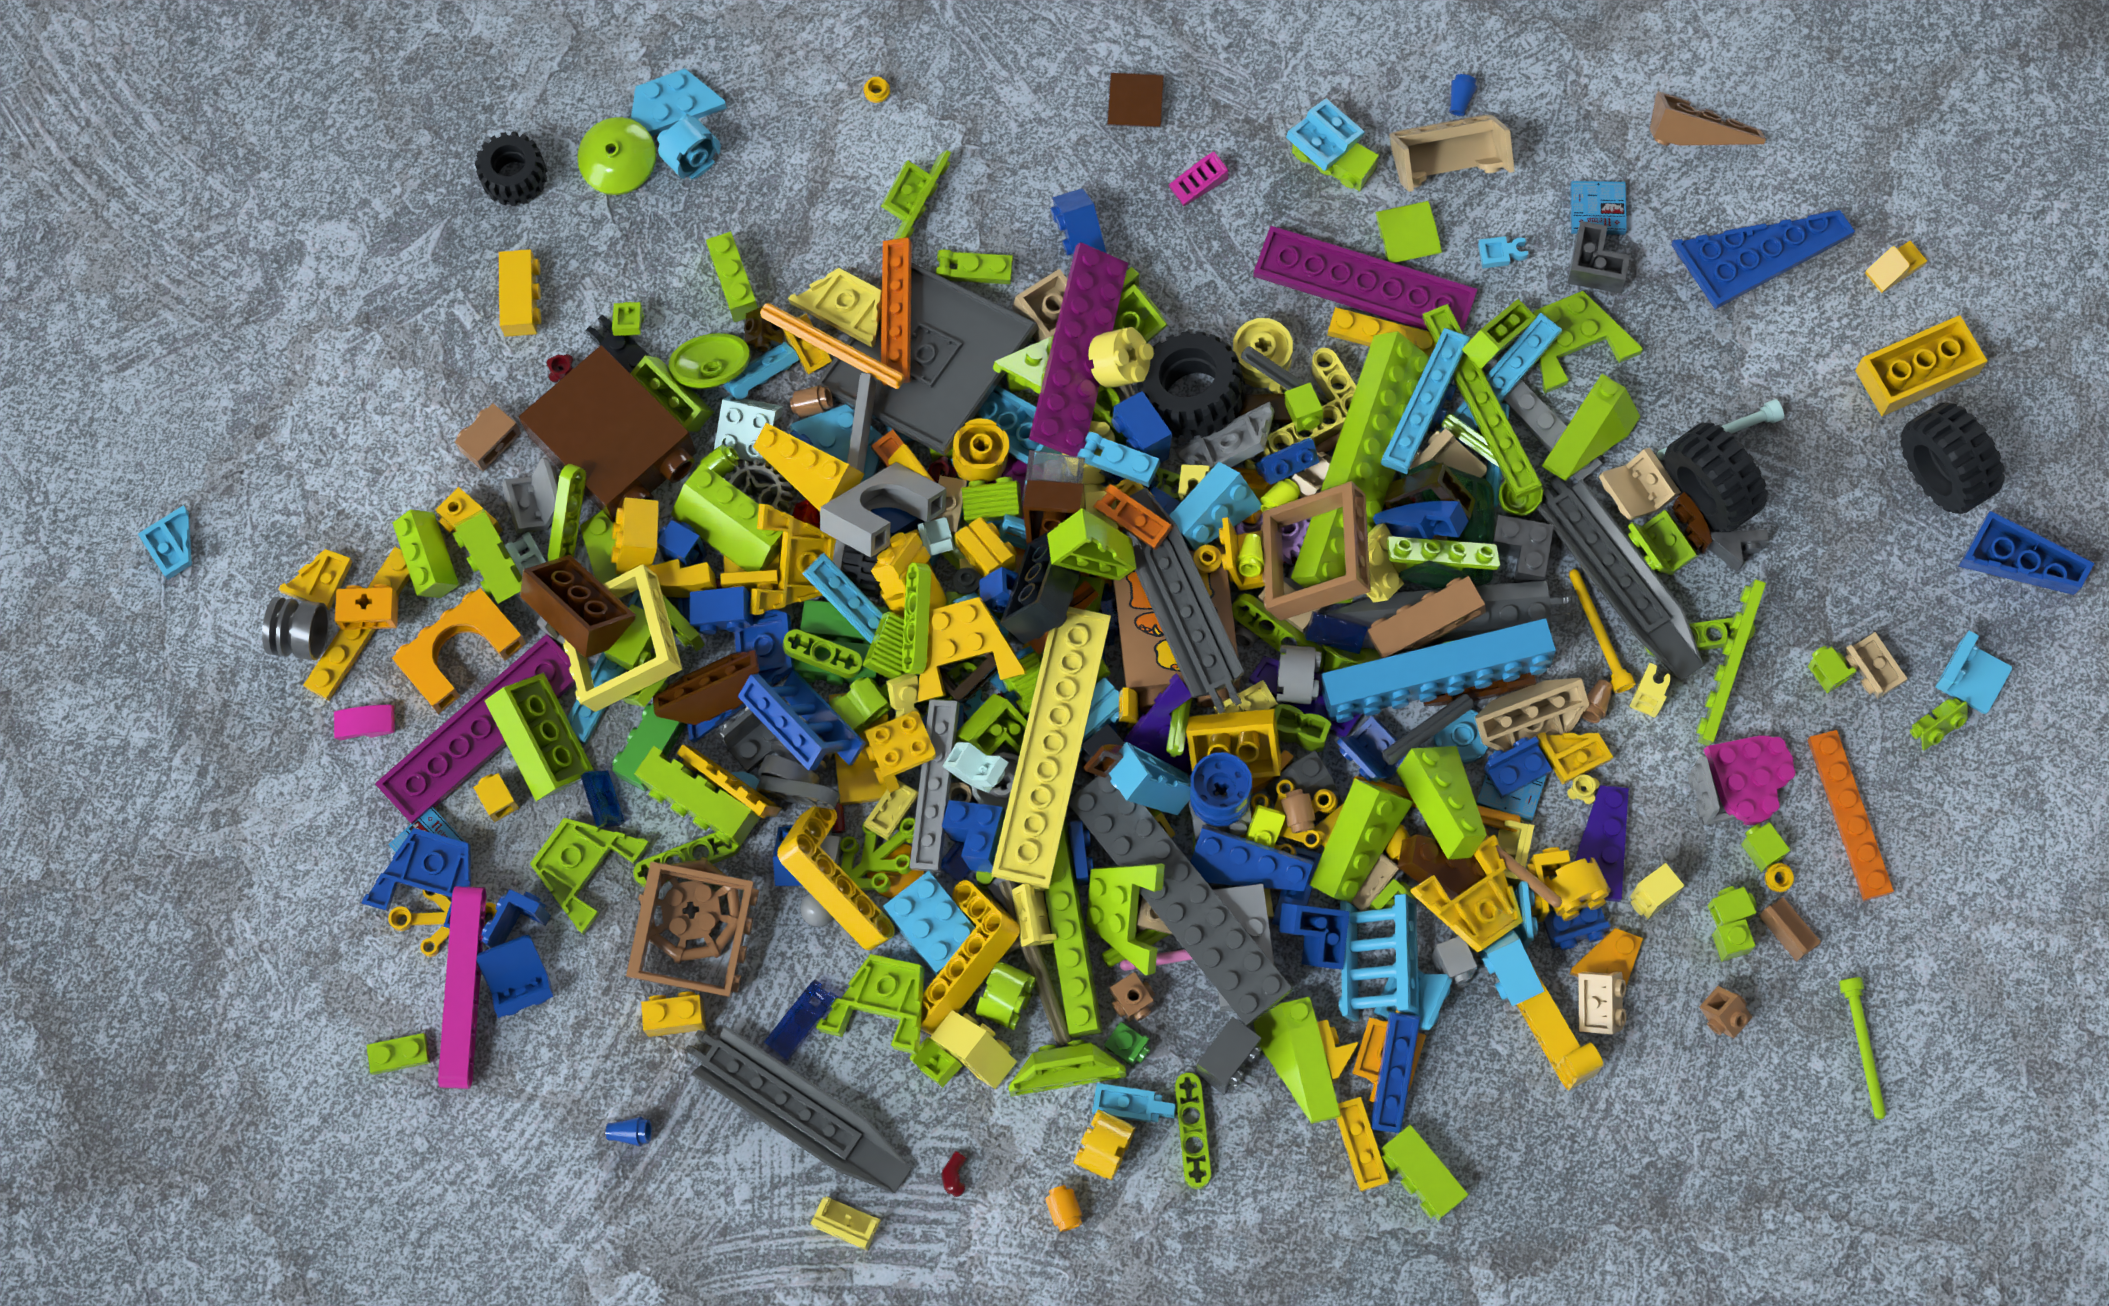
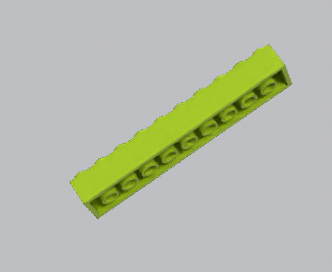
[1291,331,1430,604]

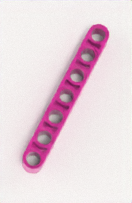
[438,886,487,1089]

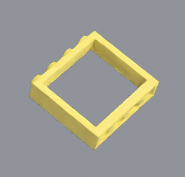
[563,564,682,712]

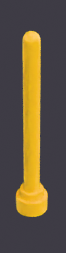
[1569,569,1636,694]

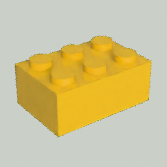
[1186,709,1282,778]

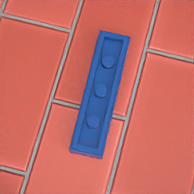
[1370,1011,1420,1133]

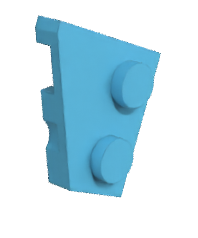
[138,505,192,580]

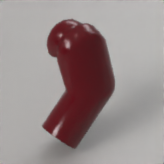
[941,1151,967,1197]

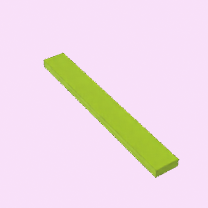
[1422,304,1542,499]

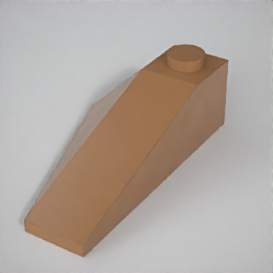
[1650,91,1766,146]

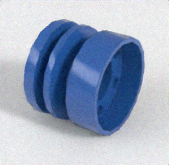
[1190,753,1252,826]

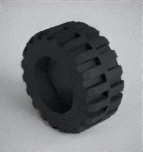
[1137,331,1245,439]
[1900,403,2005,514]
[1664,423,1768,532]

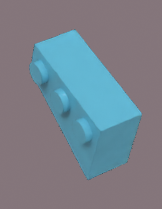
[1169,462,1262,551]
[1109,742,1191,815]

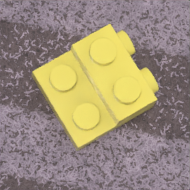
[1366,523,1412,603]

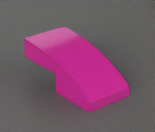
[334,705,395,741]

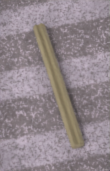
[999,880,1072,1046]

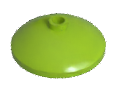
[577,117,656,195]
[669,333,750,389]

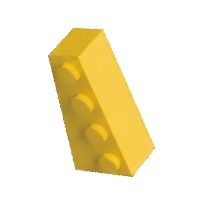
[753,423,864,511]

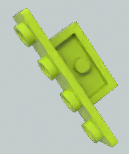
[881,150,951,239]
[1386,536,1500,572]

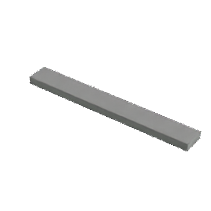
[833,373,877,570]

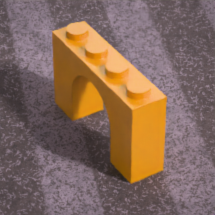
[392,588,527,714]

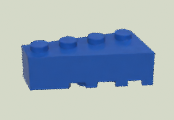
[1958,511,2094,595]

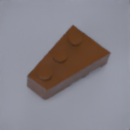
[1397,834,1487,900]

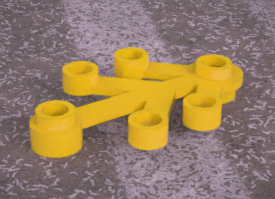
[1238,780,1338,856]
[388,890,497,957]

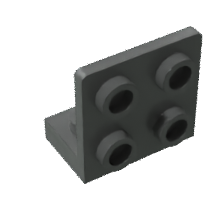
[720,706,778,773]

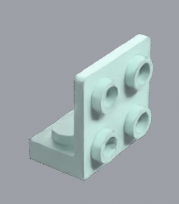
[714,395,783,464]

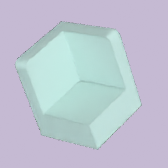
[918,517,956,556]

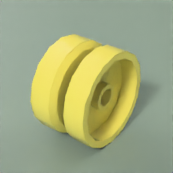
[1233,318,1293,388]

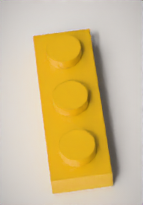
[1336,1097,1389,1192]

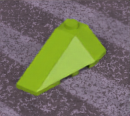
[1542,374,1641,481]

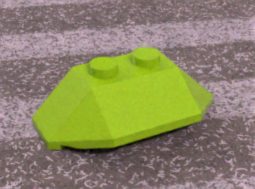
[1008,1040,1126,1097]

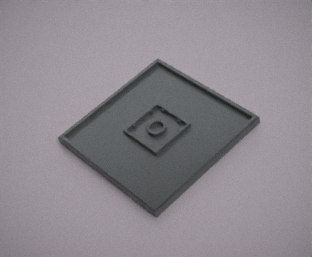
[815,262,1038,456]

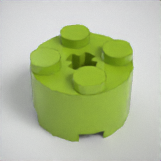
[976,962,1037,1030]

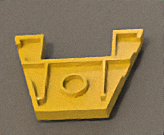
[750,504,836,615]
[918,597,1027,702]
[1410,835,1523,952]

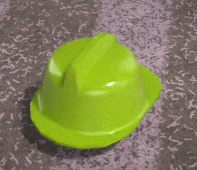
[1322,642,1381,673]

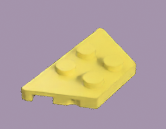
[788,268,882,348]

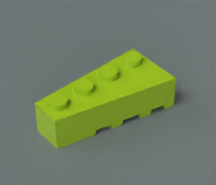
[634,746,760,846]
[1396,746,1487,860]
[1309,779,1413,903]

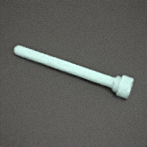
[1657,399,1784,461]

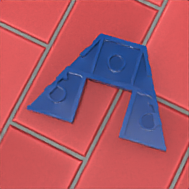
[678,597,795,743]

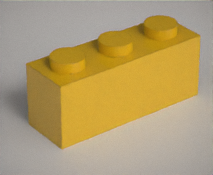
[499,249,541,337]

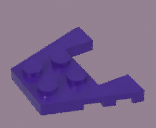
[1123,673,1192,775]

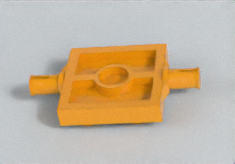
[1352,1009,1426,1102]

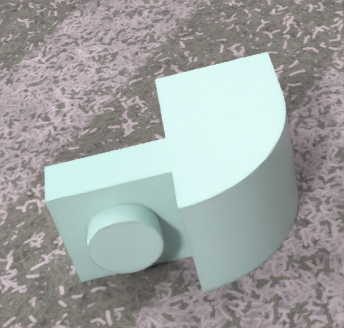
[942,742,1008,792]

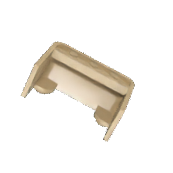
[1389,115,1515,192]

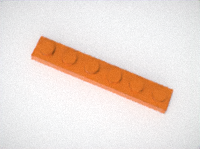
[881,237,912,386]
[1807,730,1894,901]

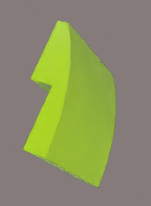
[1375,201,1442,263]

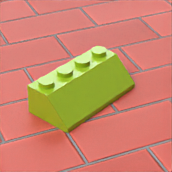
[670,463,783,572]
[484,673,595,801]

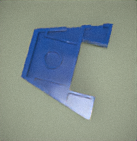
[362,828,471,929]

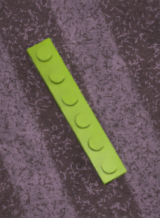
[1696,579,1766,746]

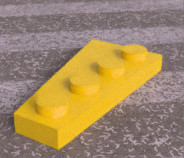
[677,744,782,819]

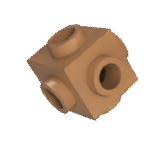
[1110,972,1155,1022]
[1699,986,1753,1038]

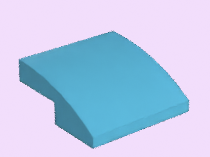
[1286,98,1365,171]

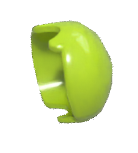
[1498,480,1543,517]

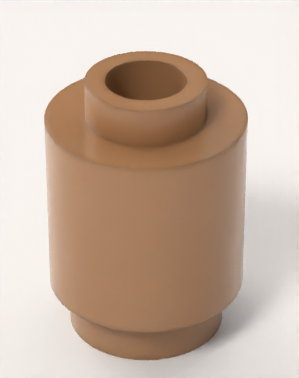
[790,385,833,418]
[1281,789,1316,834]

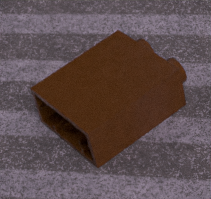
[518,345,697,523]

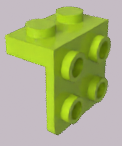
[1628,510,1699,575]

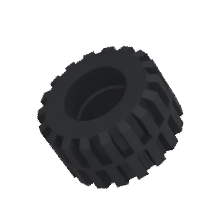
[475,132,547,206]
[841,534,891,598]

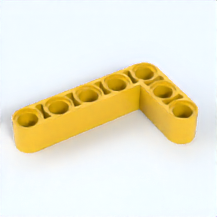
[777,806,895,951]
[921,880,1020,1036]
[1516,961,1603,1090]

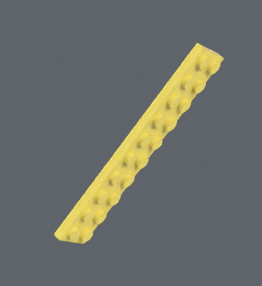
[992,607,1111,889]

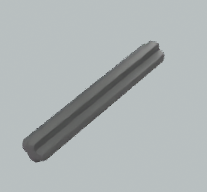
[1241,346,1330,406]
[1382,694,1474,765]

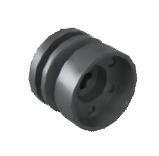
[262,597,328,660]
[758,736,832,785]

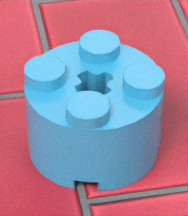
[657,114,721,179]

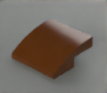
[1108,73,1164,128]

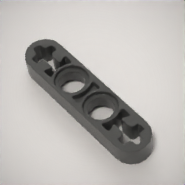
[756,776,840,809]

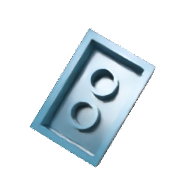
[883,871,975,976]

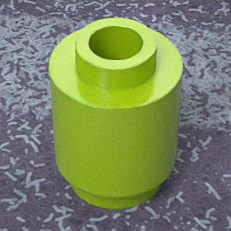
[697,445,739,478]

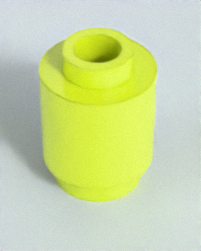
[1260,479,1300,512]

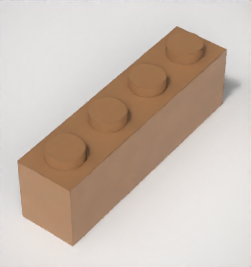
[1368,576,1486,659]

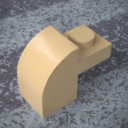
[1291,452,1332,498]

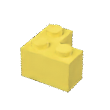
[930,1010,1017,1089]

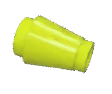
[1236,534,1264,577]

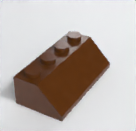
[520,555,636,658]

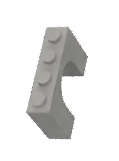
[820,462,946,557]

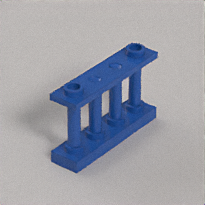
[738,670,866,771]

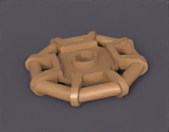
[638,857,740,964]

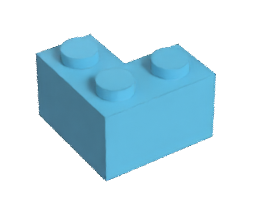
[1478,929,1544,1006]

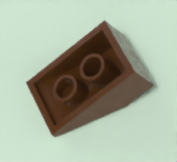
[1023,480,1085,545]

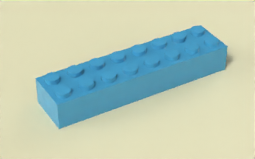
[1321,618,1556,723]

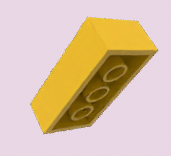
[1855,315,1987,417]

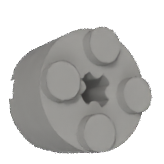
[1276,645,1321,704]

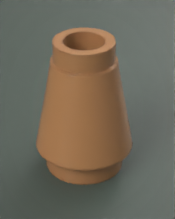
[1581,679,1613,723]

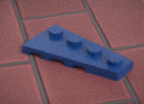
[1190,825,1313,891]

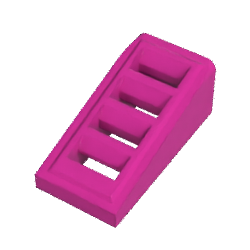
[1169,151,1228,206]

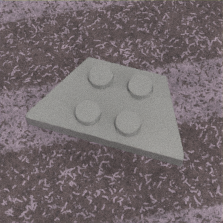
[1175,401,1275,469]

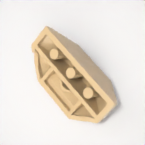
[1474,678,1589,753]

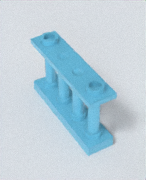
[1339,894,1419,1022]

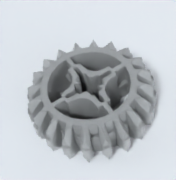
[725,459,793,512]

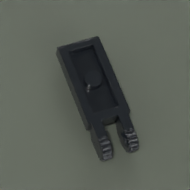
[586,315,651,373]

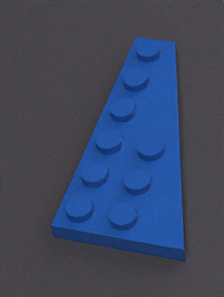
[1671,210,1855,309]

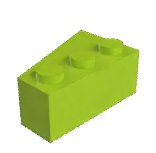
[1047,508,1136,581]
[452,509,522,604]

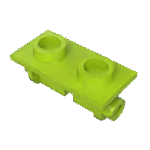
[1910,698,1968,751]

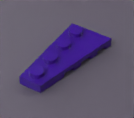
[1248,656,1362,738]
[1574,785,1629,902]

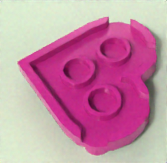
[1703,736,1795,825]

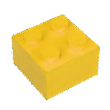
[611,497,658,575]

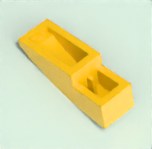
[625,559,717,598]

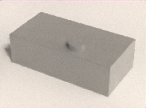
[1213,884,1279,1012]

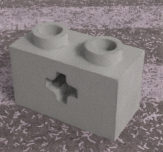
[1431,936,1477,990]

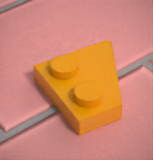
[1569,928,1643,986]

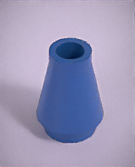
[1449,74,1477,116]
[606,1117,652,1146]

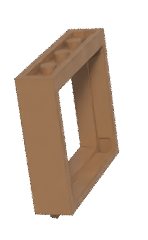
[1261,481,1371,621]
[626,862,759,998]

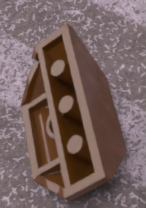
[653,650,759,725]

